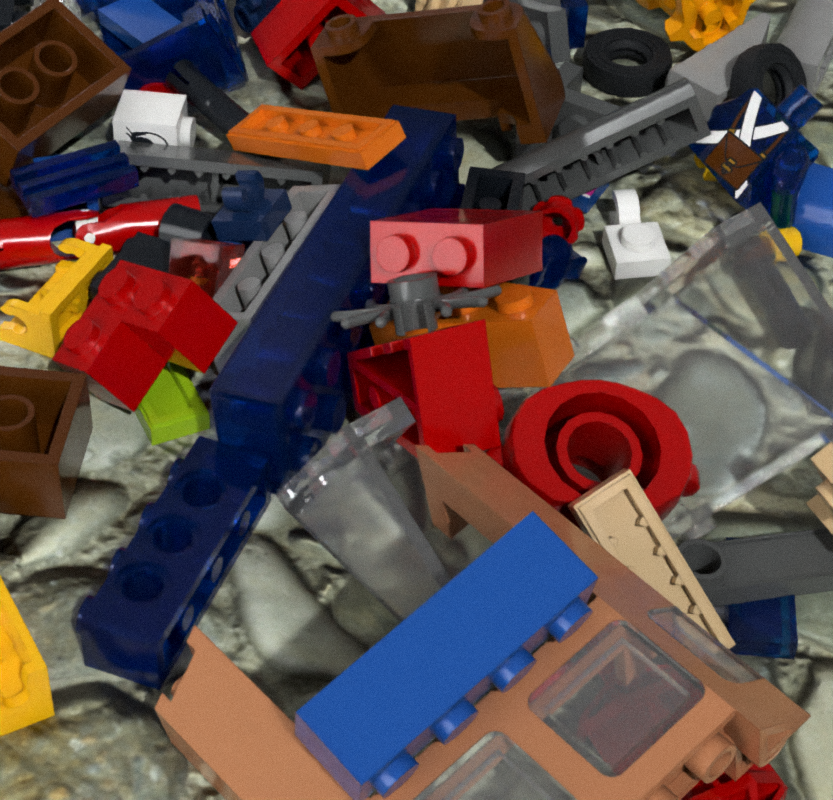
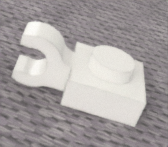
[602,188,671,280]

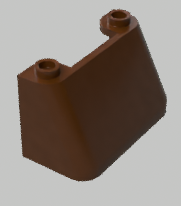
[310,0,565,144]

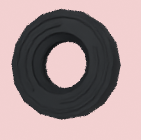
[582,28,672,97]
[730,43,808,128]

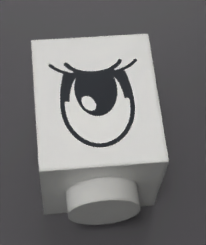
[112,89,196,147]

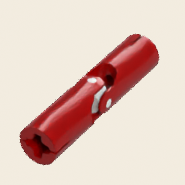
[0,195,201,270]

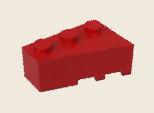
[347,319,504,459]

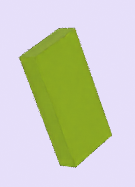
[135,362,210,446]

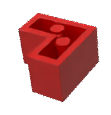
[250,0,386,90]
[52,259,238,412]

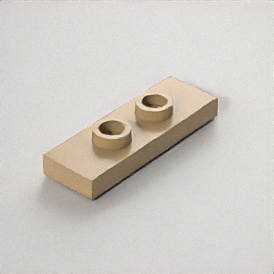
[567,468,736,670]

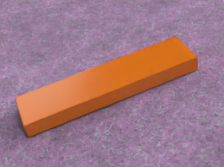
[226,104,407,171]

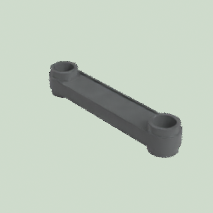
[677,528,833,607]

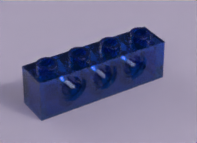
[76,436,271,690]

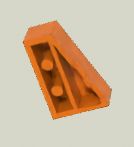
[369,282,575,388]

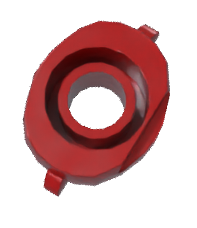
[485,380,700,531]

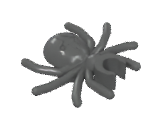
[331,272,502,336]

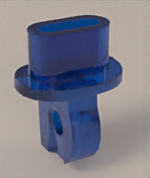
[529,234,587,290]

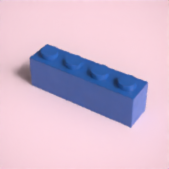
[295,511,598,800]

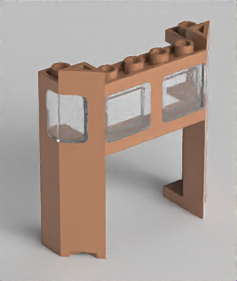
[154,444,811,800]

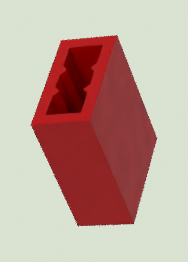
[370,208,543,288]

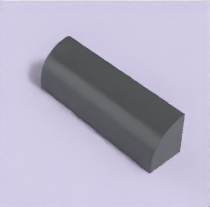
[492,78,711,211]
[102,140,331,215]

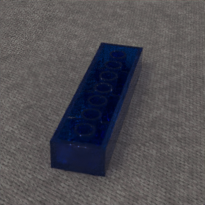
[209,105,465,499]

